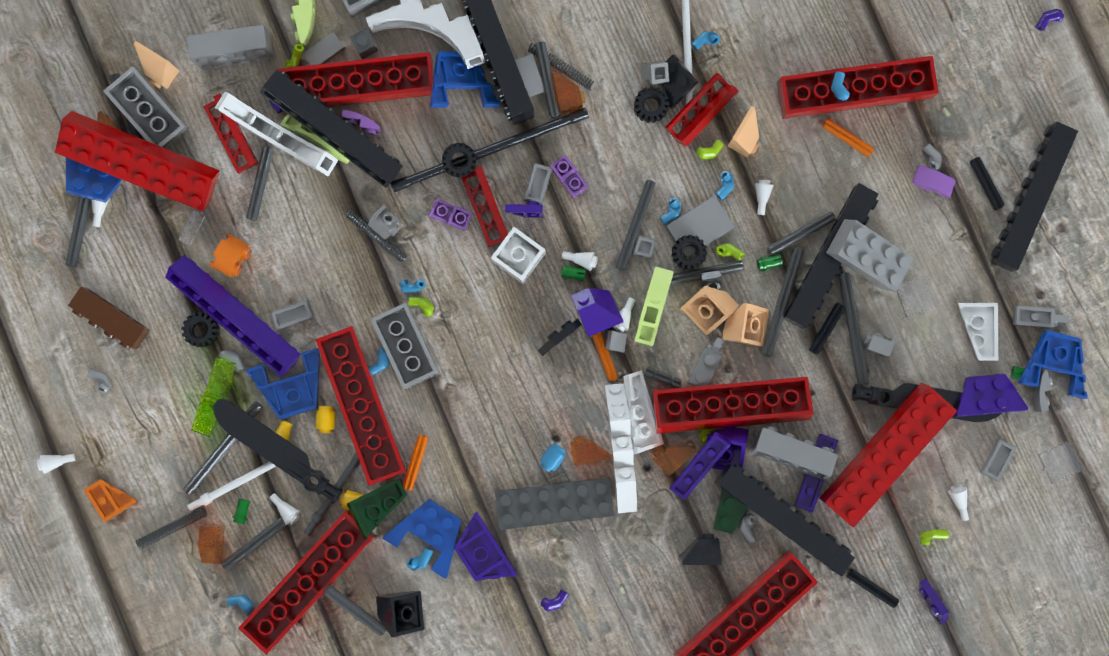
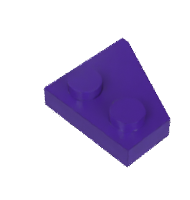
[505,201,543,218]
[918,579,949,625]

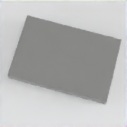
[666,195,735,258]

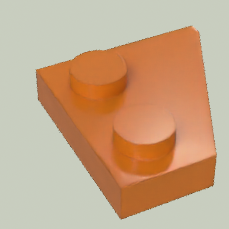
[84,479,138,522]

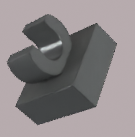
[700,270,721,290]

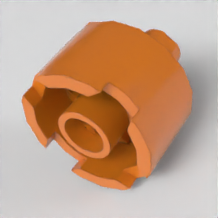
[210,233,252,277]

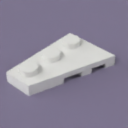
[957,303,998,361]

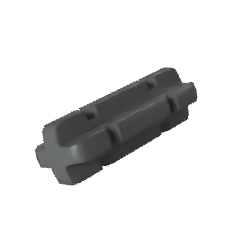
[644,367,682,388]

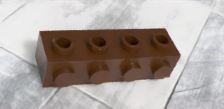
[68,286,150,350]

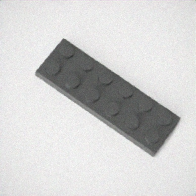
[495,477,614,530]

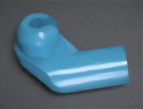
[691,32,720,50]
[831,72,850,101]
[369,348,389,375]
[407,547,433,570]

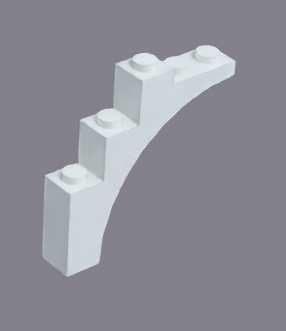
[366,0,485,69]
[215,92,338,176]
[605,383,637,513]

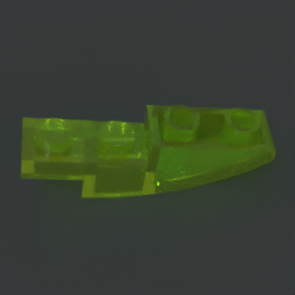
[191,356,236,437]

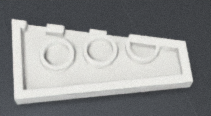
[623,371,664,455]

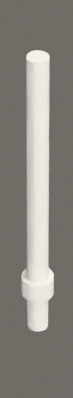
[682,0,695,104]
[188,461,276,511]

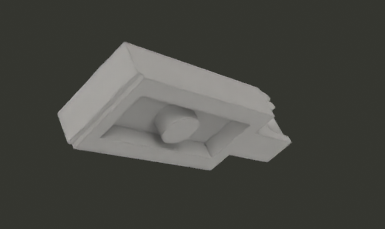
[1013,306,1069,328]
[688,337,724,386]

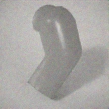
[923,143,942,171]
[218,350,246,372]
[87,369,112,393]
[739,514,757,544]

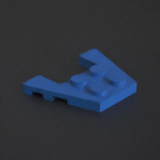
[430,51,501,108]
[66,157,122,203]
[1018,330,1088,399]
[246,348,320,420]
[382,499,462,579]

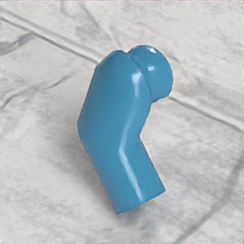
[715,171,734,200]
[660,198,681,225]
[399,279,426,293]
[227,595,254,615]

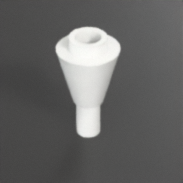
[755,180,774,215]
[91,198,110,227]
[562,251,598,271]
[613,297,636,333]
[37,453,76,474]
[948,484,969,521]
[269,493,300,525]

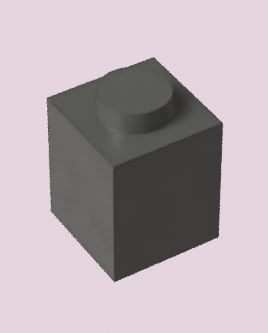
[350,28,379,59]

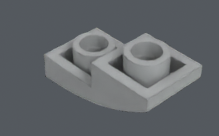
[515,53,545,97]
[1033,371,1053,412]

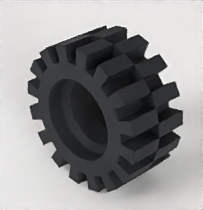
[634,86,669,123]
[442,143,476,178]
[671,235,707,270]
[181,312,220,347]

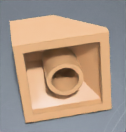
[134,41,179,89]
[727,106,759,157]
[681,286,739,336]
[722,303,769,347]

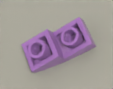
[342,110,381,135]
[550,155,588,199]
[912,165,956,198]
[428,198,472,231]

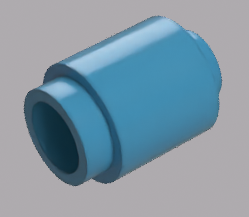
[539,443,567,472]

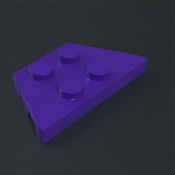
[954,374,1028,417]
[454,512,517,581]

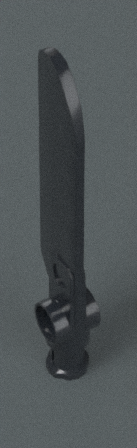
[851,383,1002,422]
[213,398,343,504]

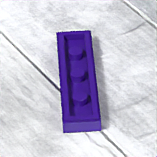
[669,431,732,500]
[794,433,838,513]

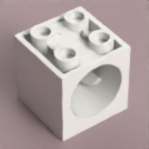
[491,227,546,284]

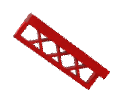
[665,73,739,146]
[203,93,259,174]
[461,166,508,247]

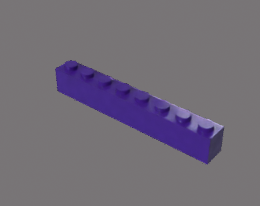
[165,255,301,377]

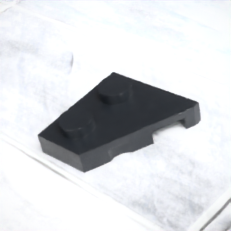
[663,54,698,108]
[538,318,582,356]

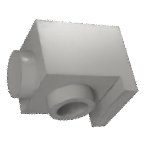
[640,61,669,84]
[368,205,400,240]
[863,333,896,358]

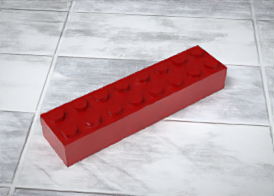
[277,52,434,107]
[777,56,939,119]
[55,111,220,212]
[315,326,406,486]
[652,377,814,434]
[819,383,957,528]
[238,510,377,655]
[674,550,818,656]

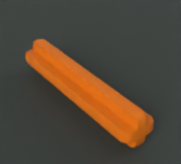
[822,119,874,157]
[592,332,618,382]
[403,434,428,491]

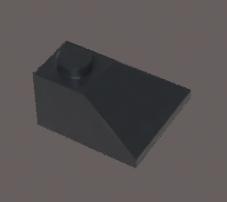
[679,533,722,565]
[376,591,424,637]

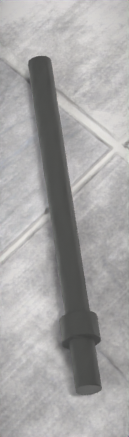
[304,453,360,536]

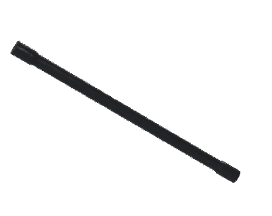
[391,107,589,193]

